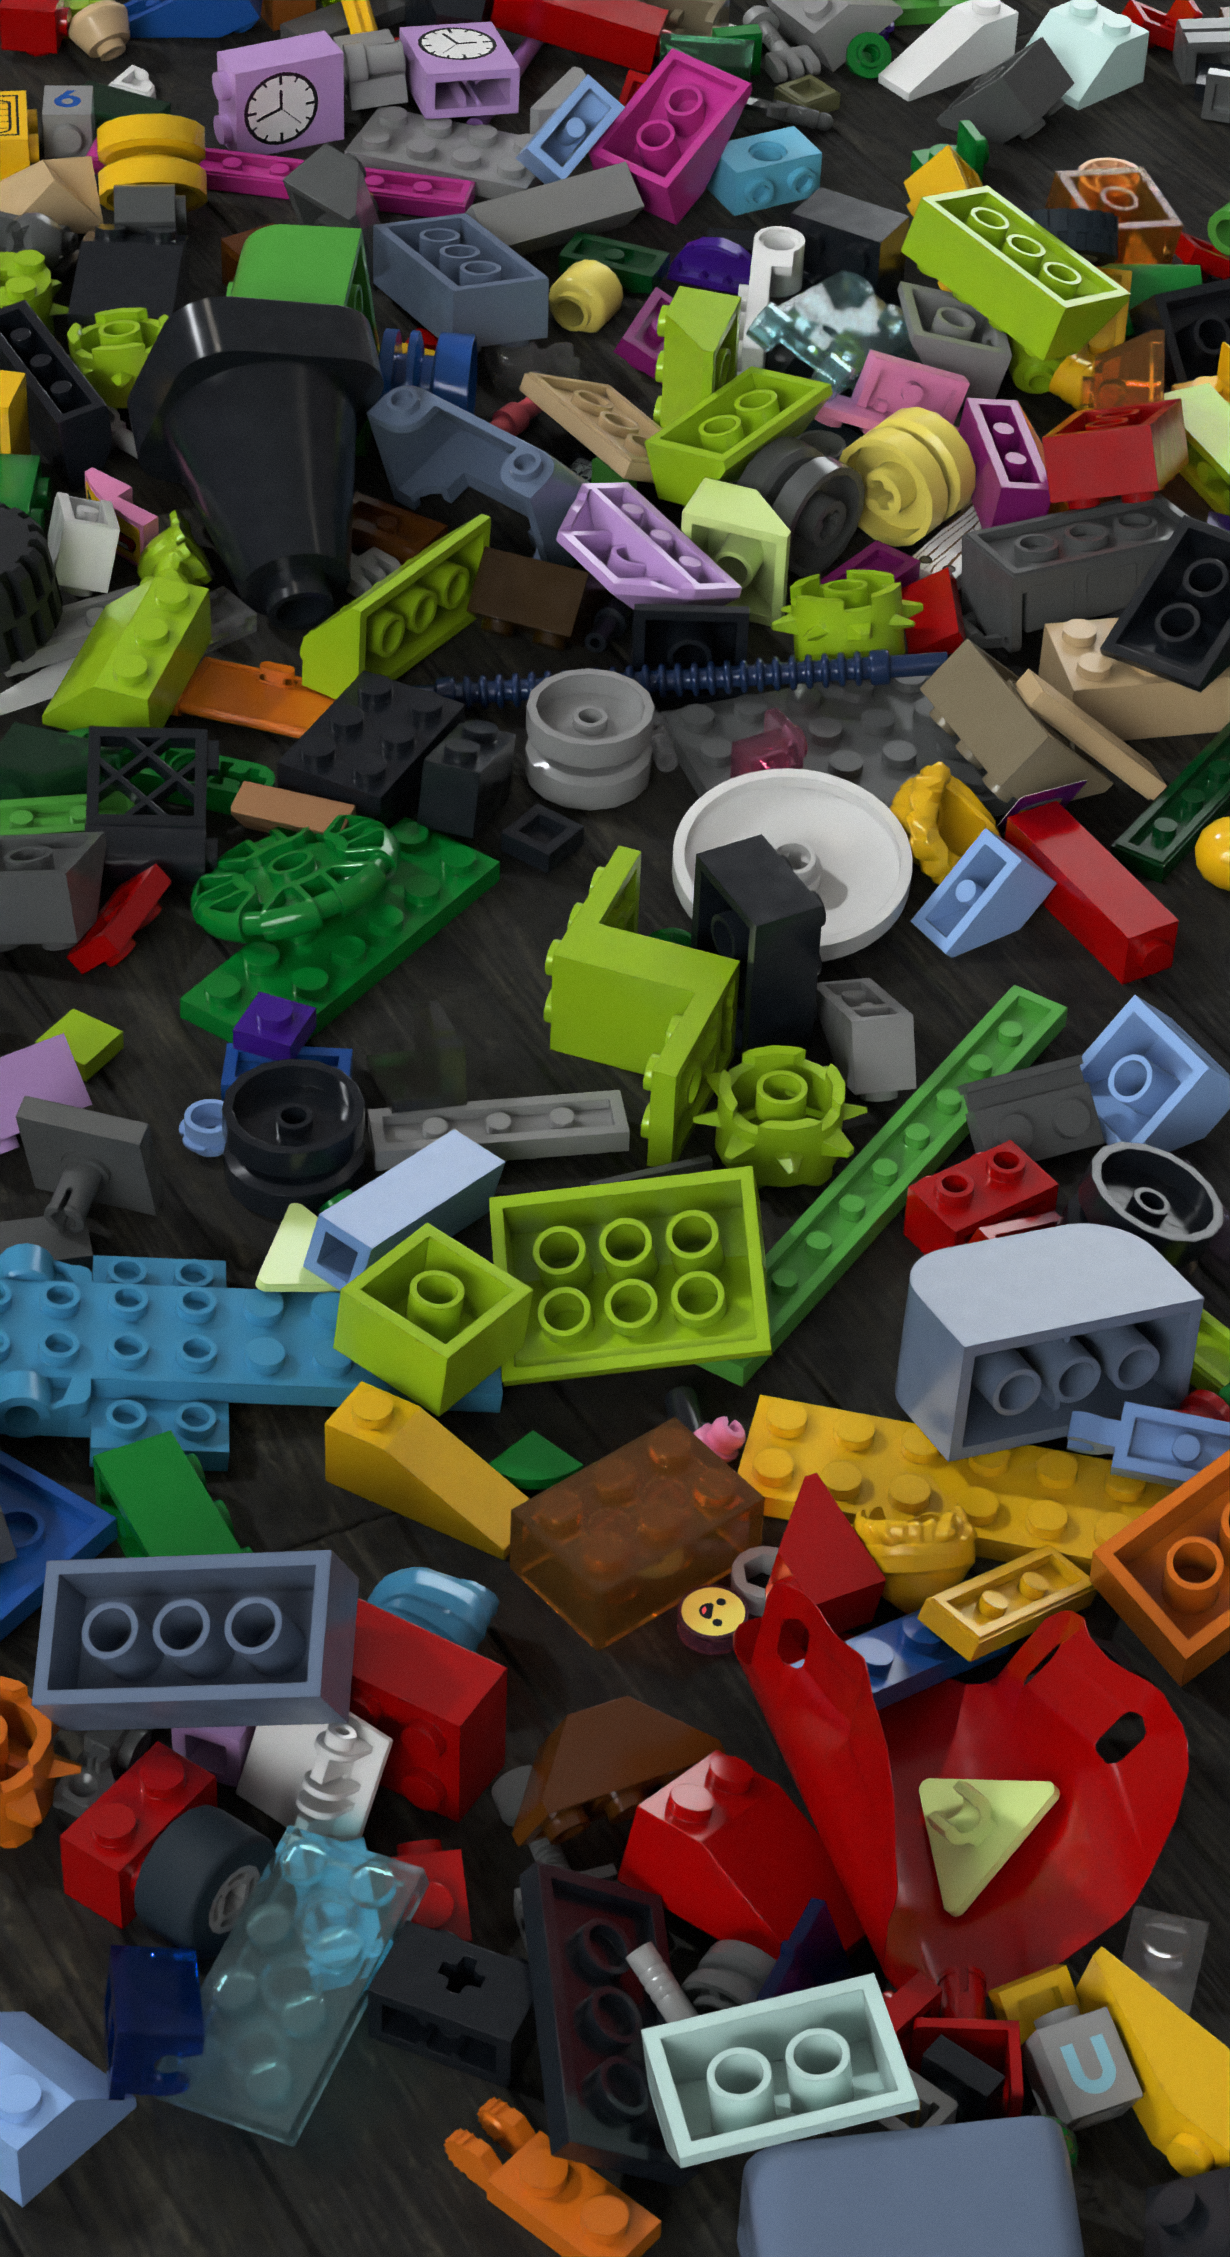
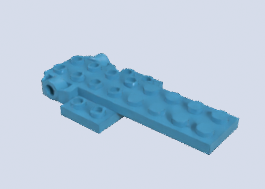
[0,1243,503,1471]

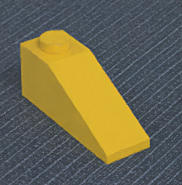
[325,1381,539,1560]
[1075,1946,1230,2178]

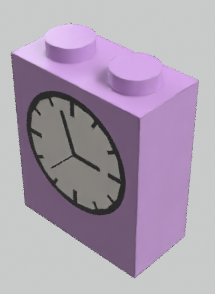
[399,21,520,119]
[212,31,344,155]

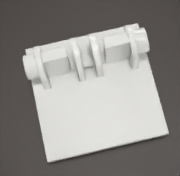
[235,1711,393,1860]

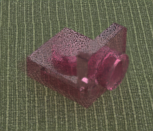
[730,707,808,779]

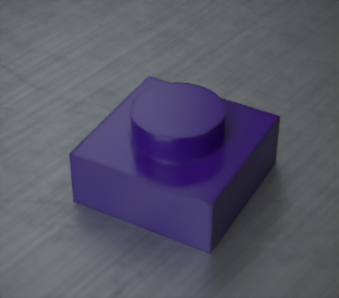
[233,991,317,1061]

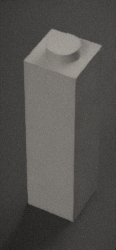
[465,161,644,256]

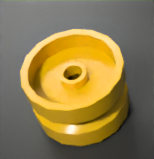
[97,114,207,212]

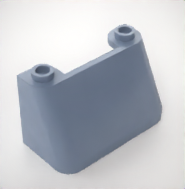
[367,385,590,568]
[737,2116,1085,2257]

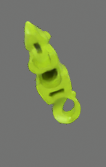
[137,509,213,586]

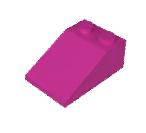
[588,48,753,225]

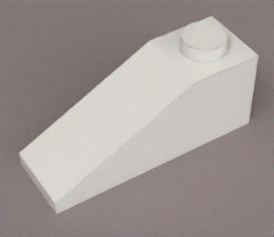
[878,0,1019,102]

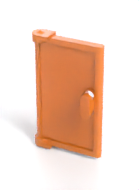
[171,656,336,739]

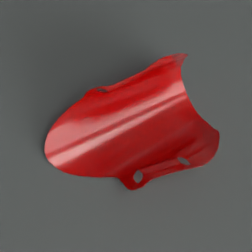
[733,1582,1189,1997]

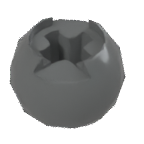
[4,212,64,272]

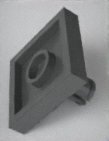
[15,1096,165,1233]

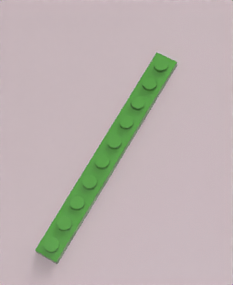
[695,985,1068,1387]

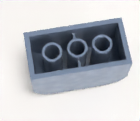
[895,1223,1204,1462]

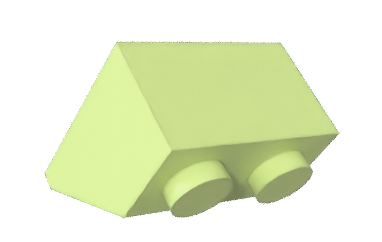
[681,477,791,626]

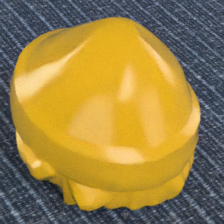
[851,1504,977,1615]

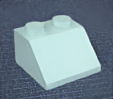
[1025,0,1150,110]

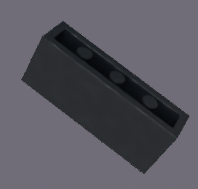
[0,300,112,492]

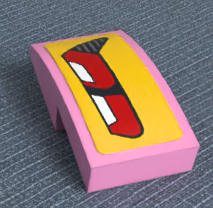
[85,467,159,567]

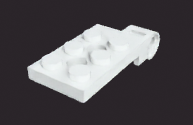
[737,226,805,376]

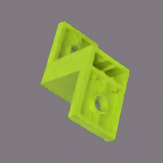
[543,845,740,1167]

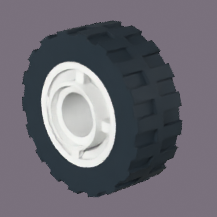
[1023,208,1118,267]

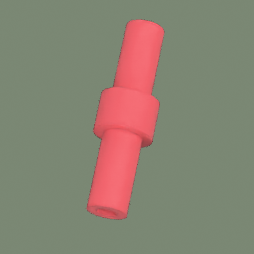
[489,397,543,436]

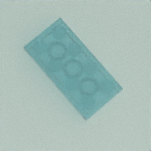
[149,1825,430,2147]

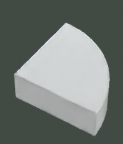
[108,65,156,112]

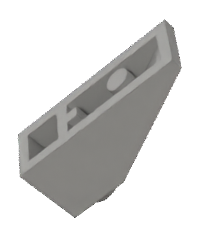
[815,978,917,1102]

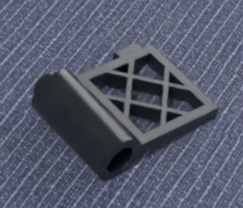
[85,726,219,885]

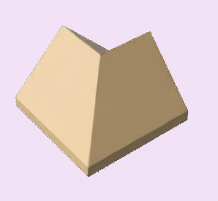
[0,156,104,234]

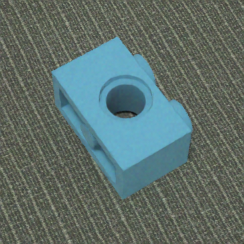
[707,126,822,216]

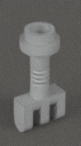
[743,5,821,83]

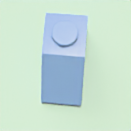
[516,74,625,184]
[910,828,1057,958]

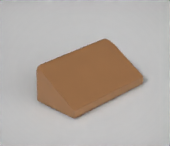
[231,781,356,835]

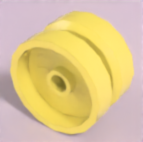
[839,407,976,547]

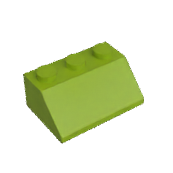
[653,286,741,428]
[644,366,833,507]
[42,576,212,731]

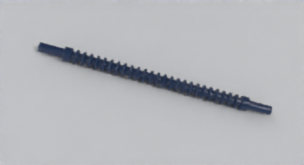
[410,649,948,711]

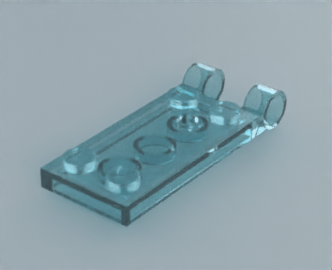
[746,270,913,402]

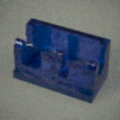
[102,1945,205,2101]

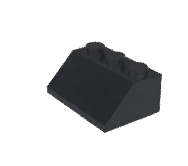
[1128,278,1230,390]

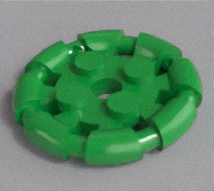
[191,815,401,943]

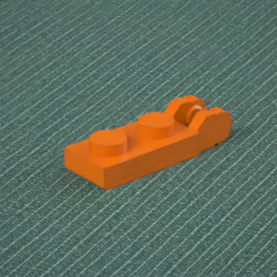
[443,2097,662,2257]

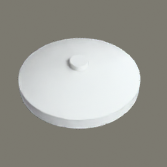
[672,768,913,962]

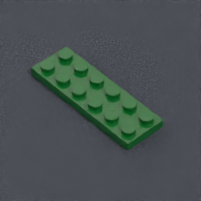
[179,817,500,1043]

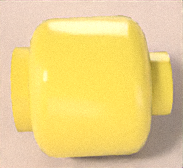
[548,259,623,333]

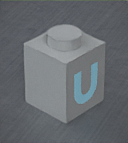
[1021,2004,1144,2135]

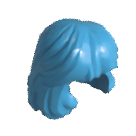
[367,1567,500,1653]

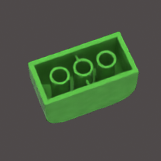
[226,224,380,457]

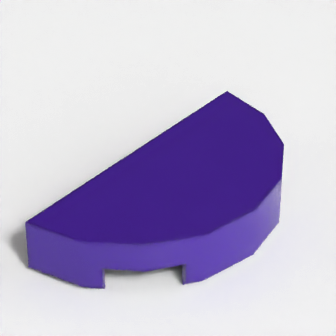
[667,237,752,295]

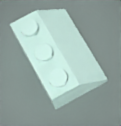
[641,1973,920,2168]

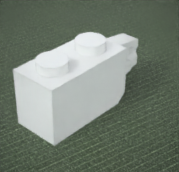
[47,492,120,597]

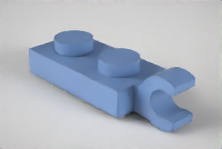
[1067,1401,1230,1488]

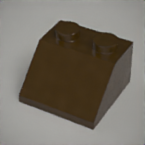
[466,546,615,652]

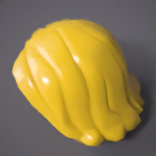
[889,762,1001,885]

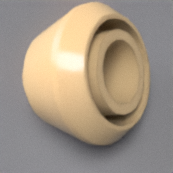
[68,0,130,61]

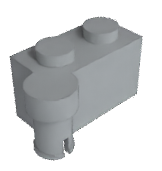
[333,29,408,111]

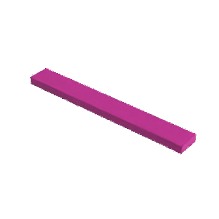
[86,136,475,217]

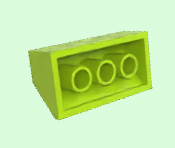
[901,185,1131,362]
[300,514,491,699]

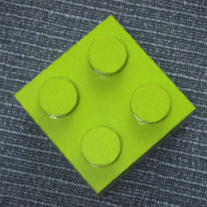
[333,1222,533,1417]

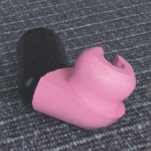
[665,1386,746,1465]

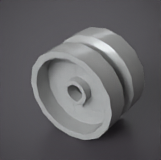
[525,668,655,811]

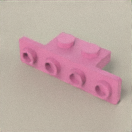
[814,350,970,434]

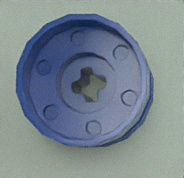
[377,328,478,415]

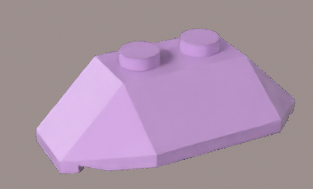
[556,482,742,610]

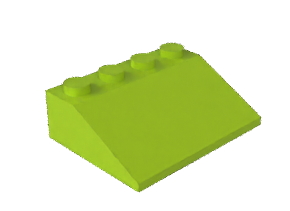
[489,1166,772,1387]

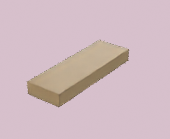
[1015,668,1167,801]

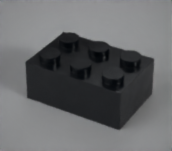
[277,670,465,829]
[691,834,826,1063]

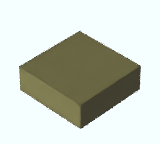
[774,74,840,113]

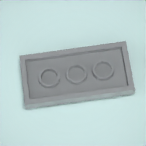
[344,106,543,199]

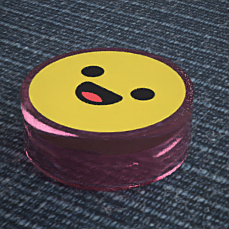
[677,1585,749,1655]

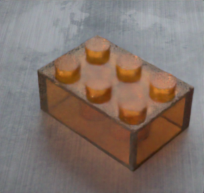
[509,1417,765,1652]

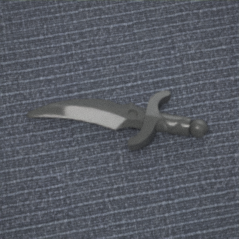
[744,96,833,131]

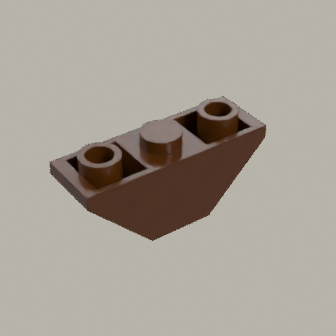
[512,1695,726,1847]

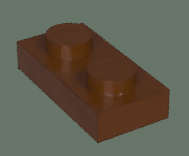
[352,492,448,565]

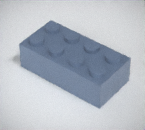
[373,213,549,352]
[32,1550,359,1731]

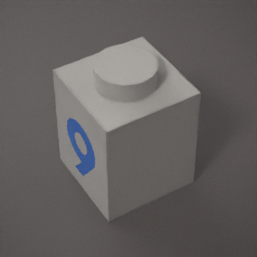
[42,85,95,158]

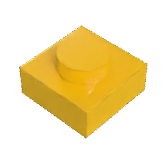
[987,1964,1083,2045]

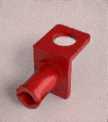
[908,1965,1024,2118]

